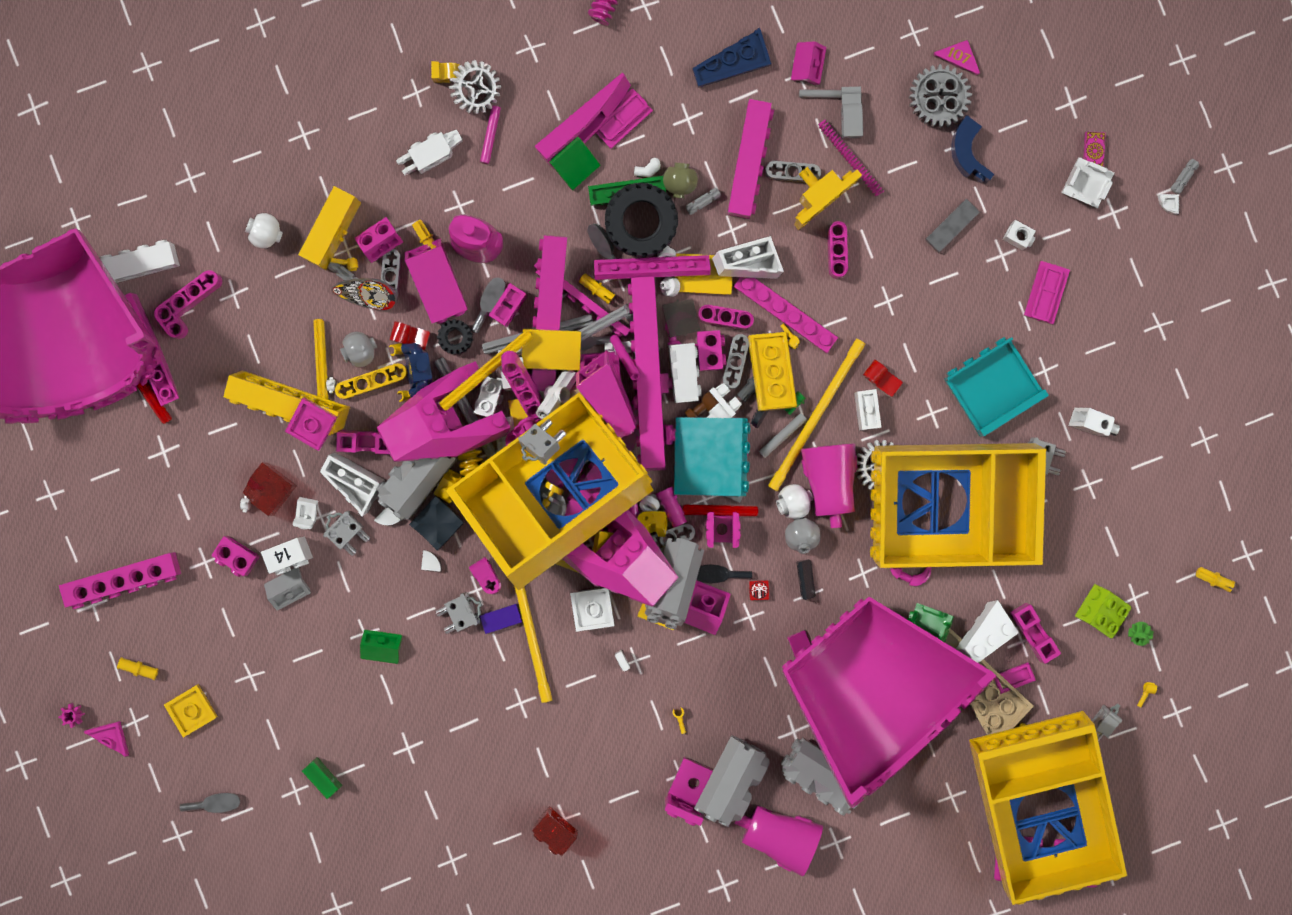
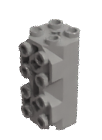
[377,456,457,520]
[645,538,704,629]
[694,735,769,827]
[781,738,858,816]

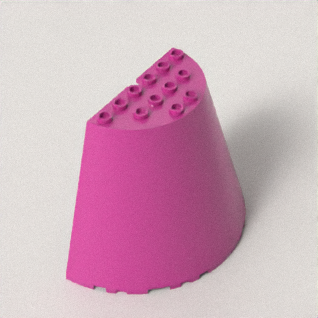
[0,228,161,424]
[782,597,996,808]

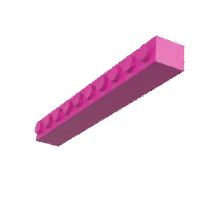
[628,276,666,471]

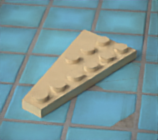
[945,629,1033,735]

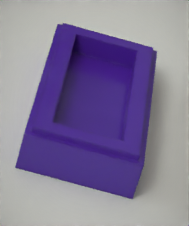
[480,603,522,634]

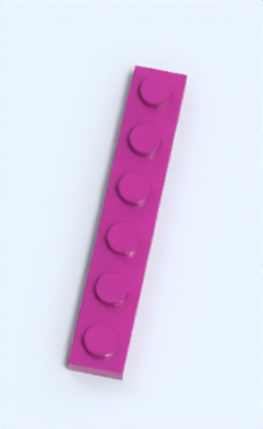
[594,255,710,280]
[534,261,630,338]
[734,277,838,354]

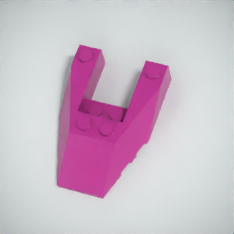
[377,361,511,462]
[562,487,678,607]

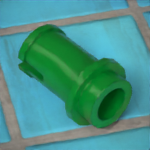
[784,391,806,415]

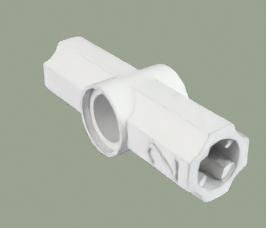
[536,370,576,419]

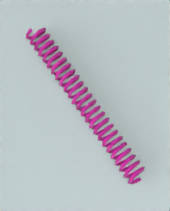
[818,119,885,196]

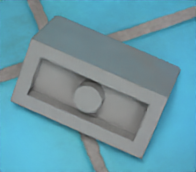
[264,567,311,611]

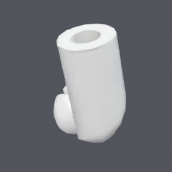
[634,158,661,177]

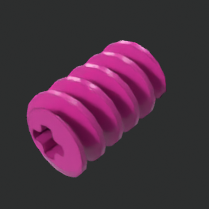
[588,0,618,26]

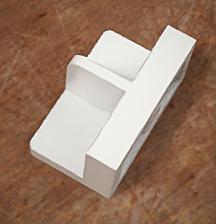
[854,389,881,431]

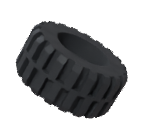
[605,183,679,258]

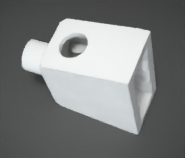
[1068,408,1120,436]

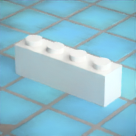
[100,240,180,283]

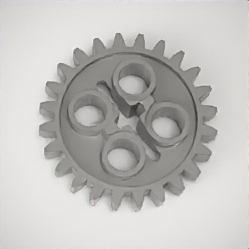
[909,64,972,128]

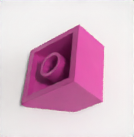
[684,580,731,635]

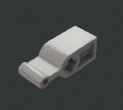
[841,86,863,139]

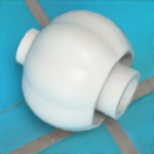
[245,213,283,249]
[776,484,813,519]

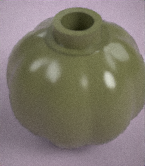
[663,162,698,199]

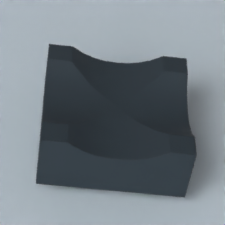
[409,496,465,551]

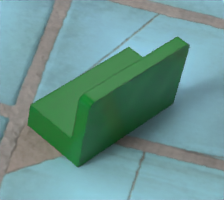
[360,630,402,664]
[302,757,343,799]

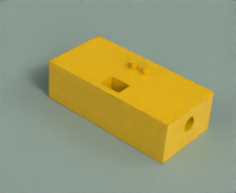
[298,186,361,270]

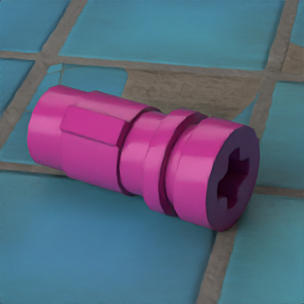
[655,486,687,528]

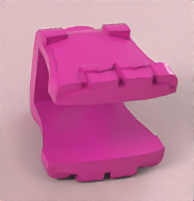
[706,512,741,548]

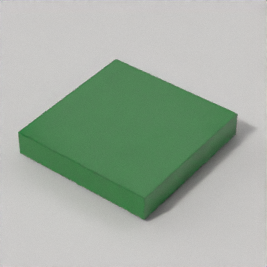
[549,136,601,191]

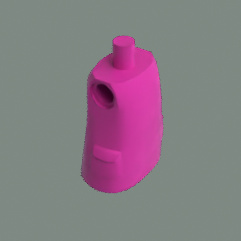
[449,214,503,263]
[801,443,858,528]
[734,805,823,877]

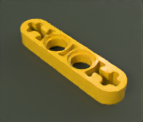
[335,363,408,399]

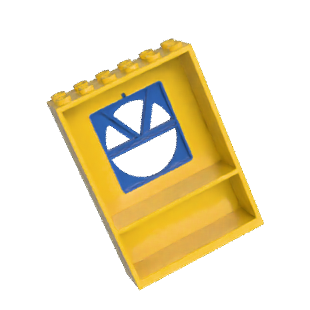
[446,392,654,590]
[870,443,1046,568]
[969,711,1127,905]

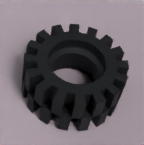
[437,319,473,355]

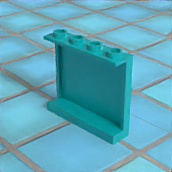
[944,337,1049,437]
[674,417,750,496]

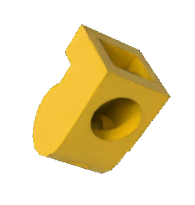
[431,61,460,83]
[637,511,668,537]

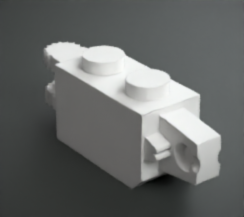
[396,130,462,175]

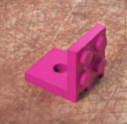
[665,757,713,826]

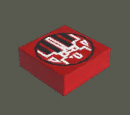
[749,580,769,600]

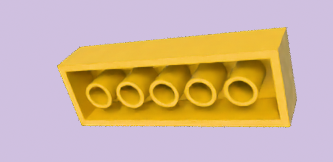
[223,370,350,435]

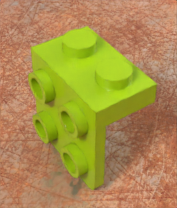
[1075,584,1131,638]

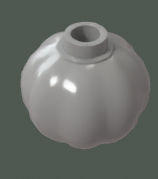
[340,331,377,367]
[785,518,821,554]

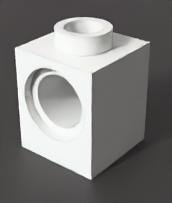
[1002,220,1035,250]

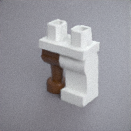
[684,383,742,418]

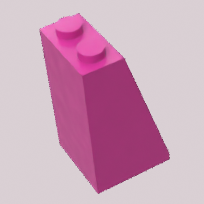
[405,238,468,324]
[576,350,636,438]

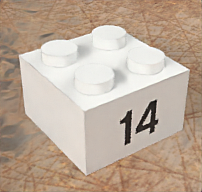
[261,537,313,576]

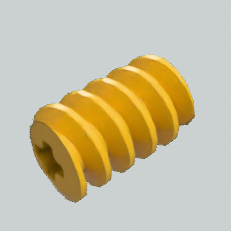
[458,449,483,476]

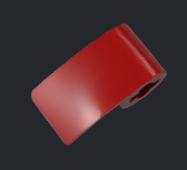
[389,321,430,350]
[863,359,903,397]

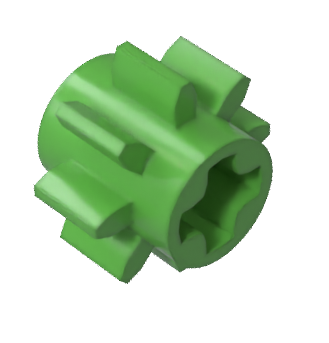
[1128,622,1154,646]

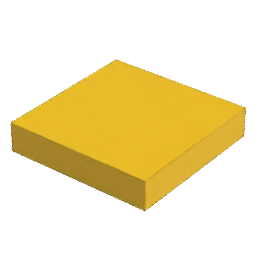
[164,684,218,738]

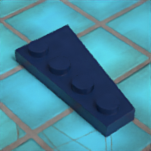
[692,28,771,88]

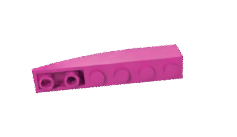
[535,72,631,170]
[124,292,179,406]

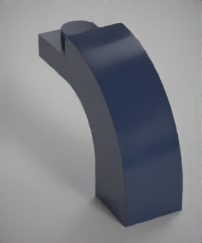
[951,115,994,183]

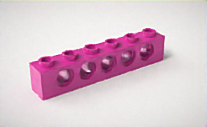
[58,552,181,609]

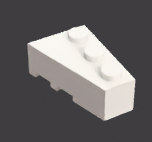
[712,236,784,279]
[668,343,701,403]
[320,452,385,516]
[956,600,1019,663]

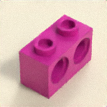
[355,217,403,263]
[489,283,527,328]
[696,330,726,372]
[211,536,260,577]

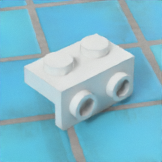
[474,377,503,417]

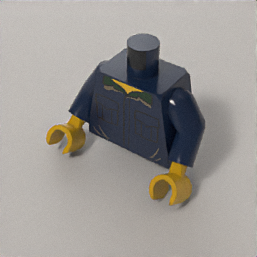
[389,343,432,402]

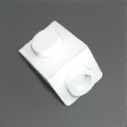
[293,497,318,529]

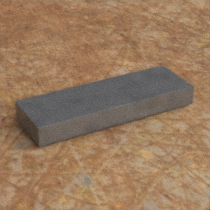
[925,199,980,253]

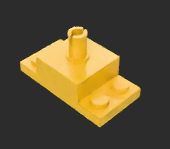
[794,167,862,230]

